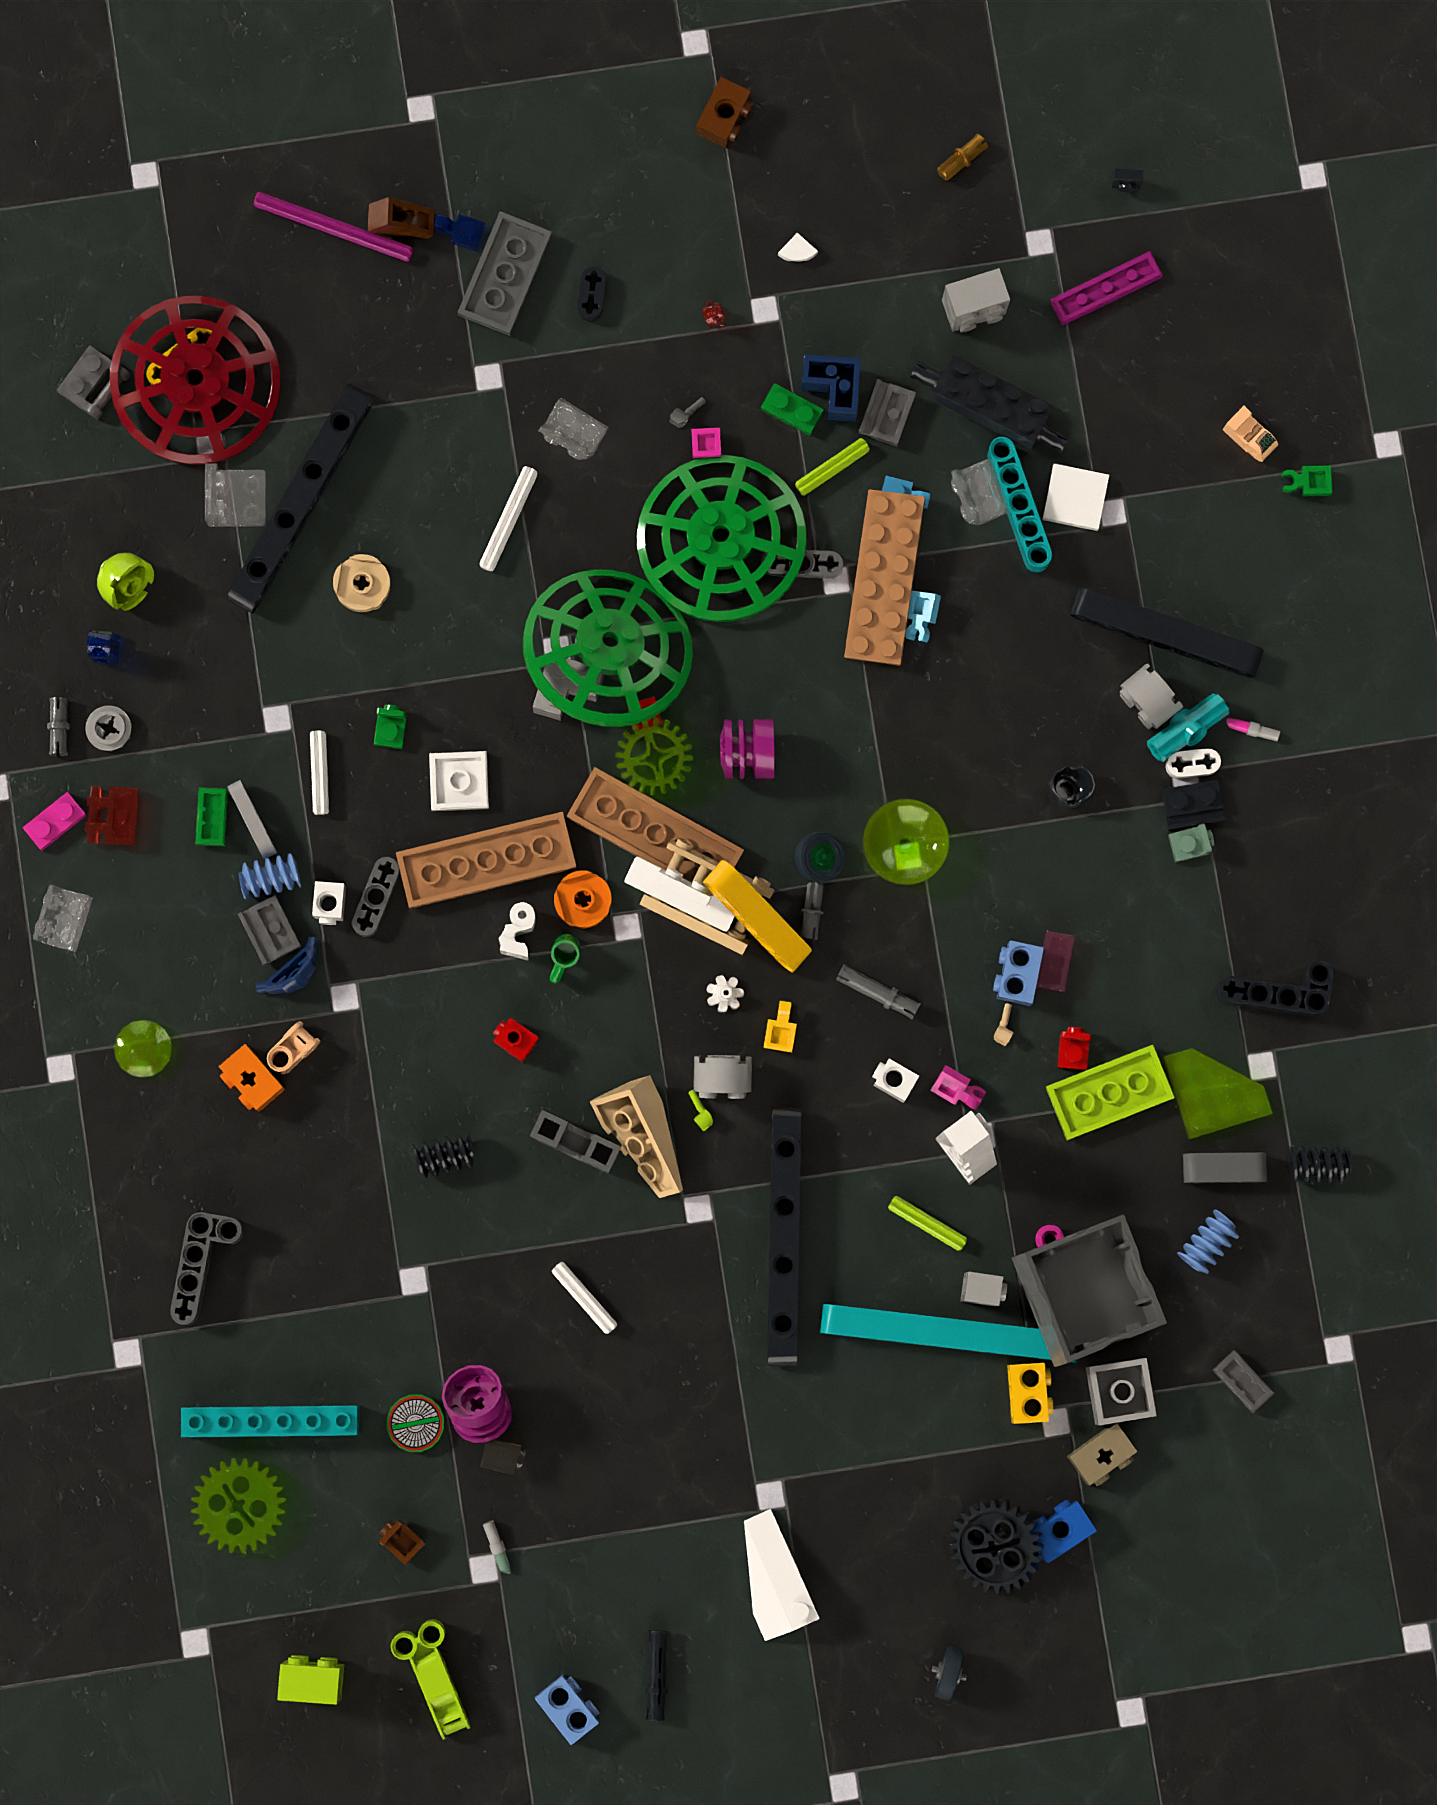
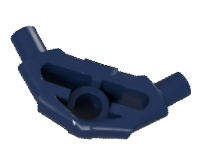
[256,937,319,994]

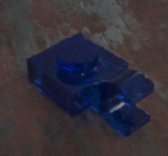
[434,214,486,251]

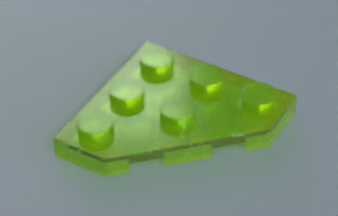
[1163,1048,1273,1139]

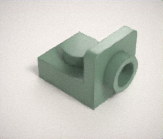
[1168,824,1214,863]

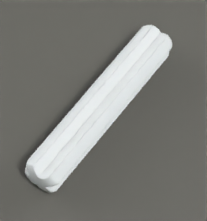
[310,730,329,815]
[552,1262,617,1334]

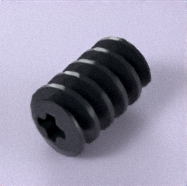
[412,1131,475,1179]
[1289,1146,1352,1184]

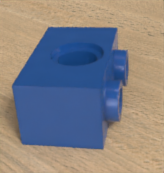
[1033,1499,1097,1563]

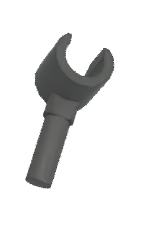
[669,397,706,428]

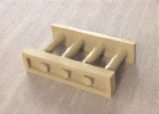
[640,838,775,955]

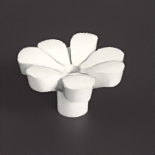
[707,975,744,1013]

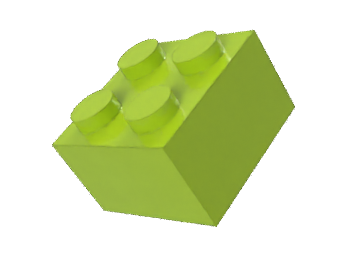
[277,1655,345,1705]

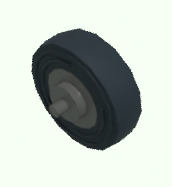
[931,1646,967,1700]

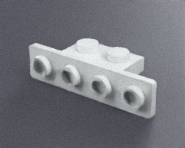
[625,856,735,932]

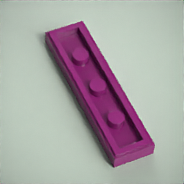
[1050,251,1163,326]

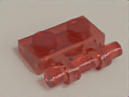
[85,786,140,846]

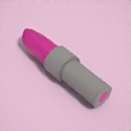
[1227,718,1280,742]

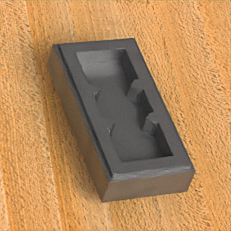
[1213,1350,1274,1413]

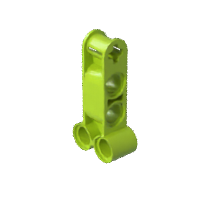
[391,1619,471,1740]

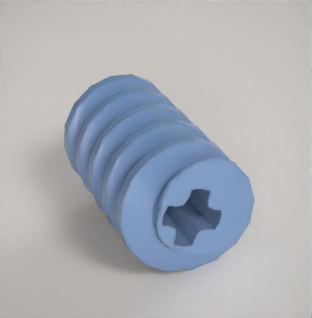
[238,853,301,900]
[1177,1209,1239,1274]

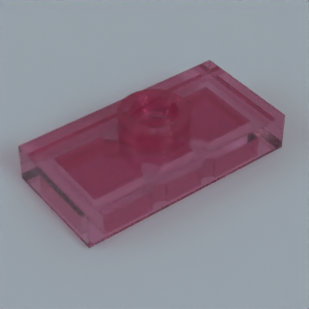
[1036,931,1075,993]

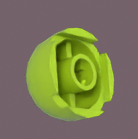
[97,553,154,611]

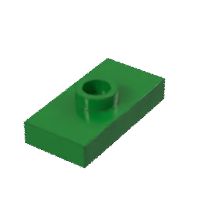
[195,787,228,847]

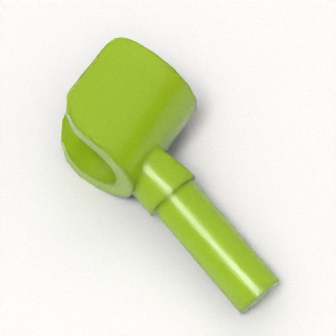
[689,1090,713,1131]

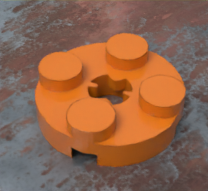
[554,871,612,929]

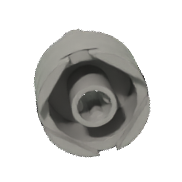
[1119,664,1183,730]
[694,1055,752,1099]

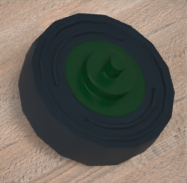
[795,832,845,883]

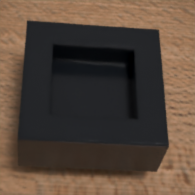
[1112,168,1144,192]

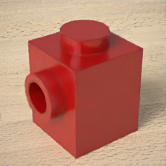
[493,1018,539,1063]

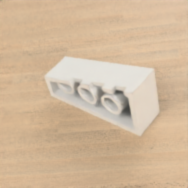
[935,1111,997,1185]

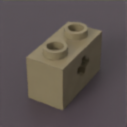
[1067,1423,1137,1487]

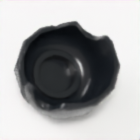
[1048,765,1096,808]

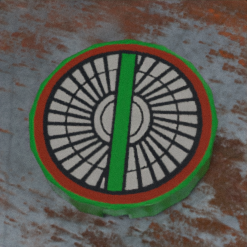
[387,1394,445,1452]

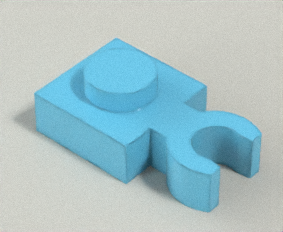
[905,591,941,643]

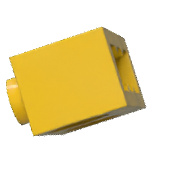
[1007,1363,1053,1424]

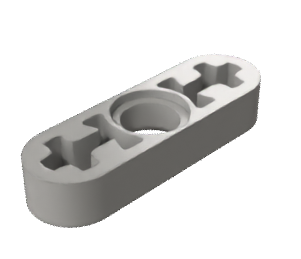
[227,780,277,860]

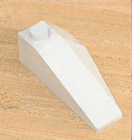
[744,1509,819,1641]

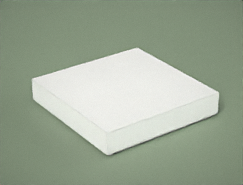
[1042,464,1109,531]
[429,751,489,811]

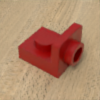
[1057,1027,1091,1071]

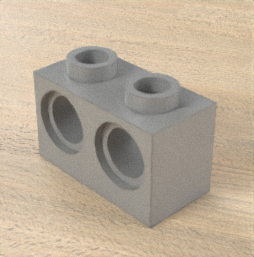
[960,1272,1007,1307]

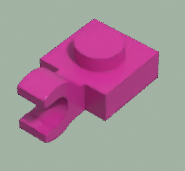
[930,1065,986,1110]

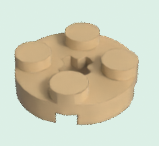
[333,554,391,612]

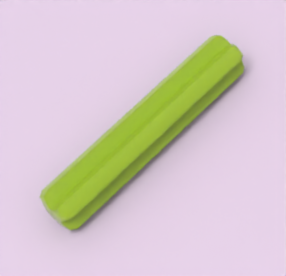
[795,438,870,496]
[888,1196,967,1251]

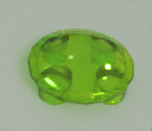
[114,1020,173,1078]

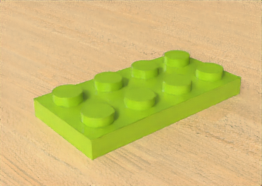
[1045,1045,1174,1140]

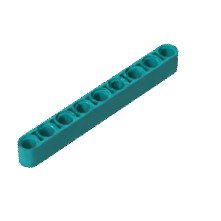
[820,1304,1077,1363]

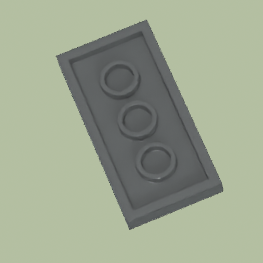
[457,211,552,336]

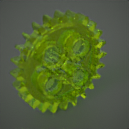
[191,1458,287,1553]

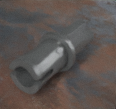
[800,882,824,940]

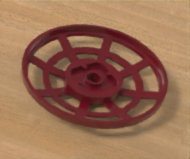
[110,296,280,465]

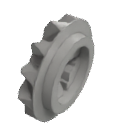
[86,706,132,752]

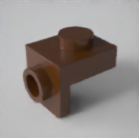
[379,1519,426,1565]

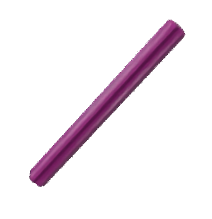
[254,192,413,262]

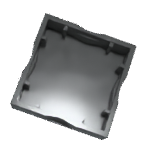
[1012,1214,1167,1367]

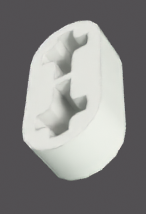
[1165,749,1221,779]

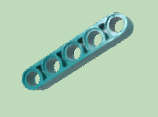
[987,437,1052,573]

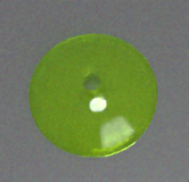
[863,799,949,885]

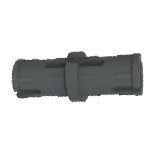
[47,697,70,756]

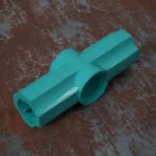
[1147,693,1229,762]

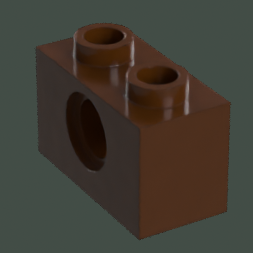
[696,77,753,148]

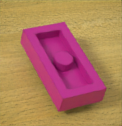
[23,792,86,851]

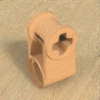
[267,1021,321,1075]

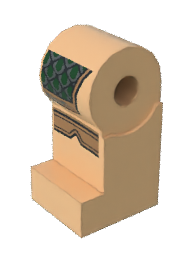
[1222,406,1278,462]

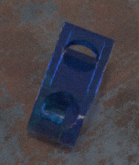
[87,630,121,664]

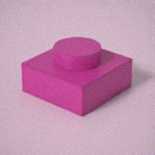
[692,428,721,459]

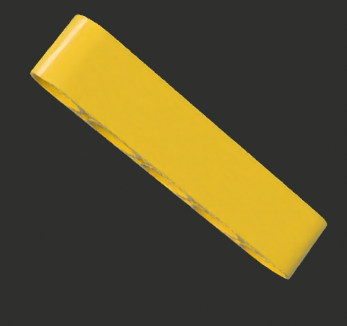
[703,860,812,972]

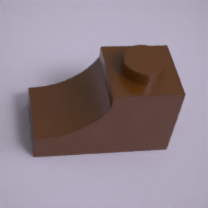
[368,197,434,239]

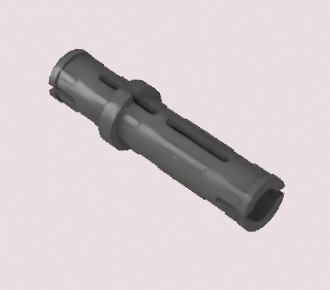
[836,964,921,1020]

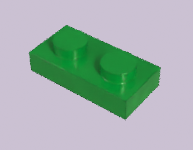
[761,383,824,436]

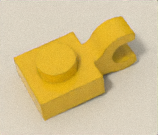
[764,1001,797,1053]

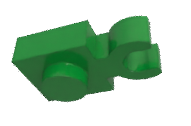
[1282,466,1332,496]

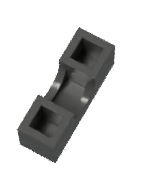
[530,1110,622,1174]

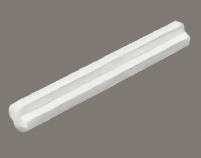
[480,466,537,571]

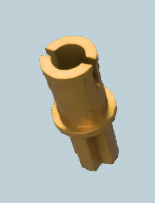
[937,134,988,181]

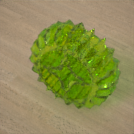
[615,717,693,795]

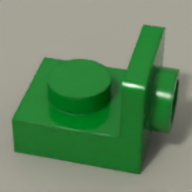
[374,704,407,749]

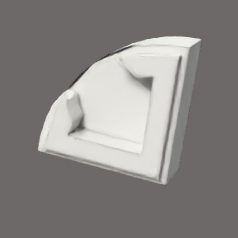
[778,233,818,261]

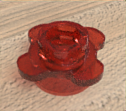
[702,299,726,328]

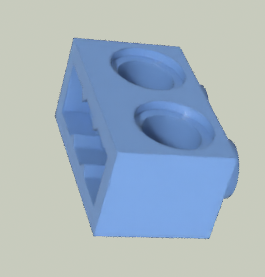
[993,941,1044,1006]
[535,1674,600,1745]

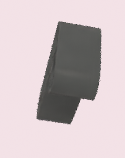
[170,1212,245,1325]

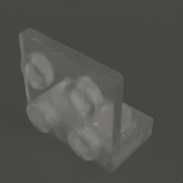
[205,464,266,527]

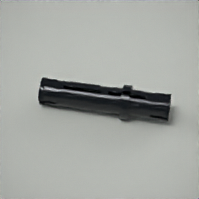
[644,1630,668,1721]

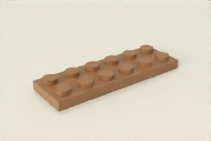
[844,489,925,666]
[567,767,744,891]
[396,812,576,909]

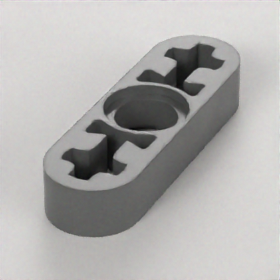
[761,550,843,579]
[352,857,400,937]

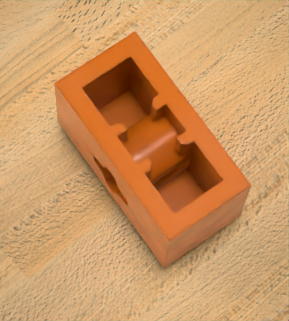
[219,1044,285,1112]

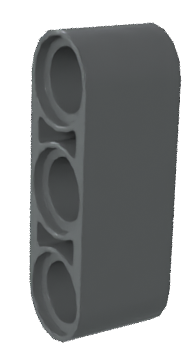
[1183,1152,1267,1183]

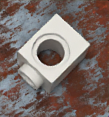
[312,881,346,925]
[872,1059,919,1103]

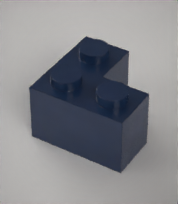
[801,354,861,422]

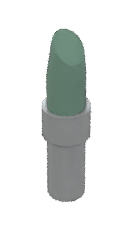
[483,1520,511,1574]

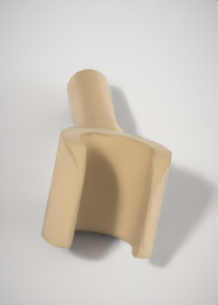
[994,1004,1014,1046]

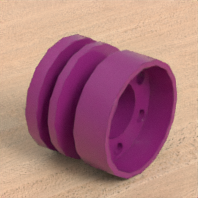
[720,719,774,780]
[442,1365,512,1443]

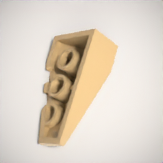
[590,1075,683,1198]

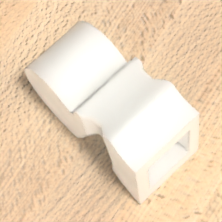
[499,902,536,960]

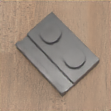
[858,379,916,447]
[238,895,301,966]

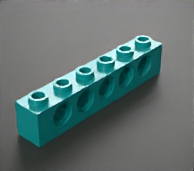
[181,1405,360,1437]

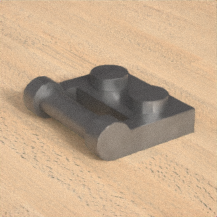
[57,345,131,420]

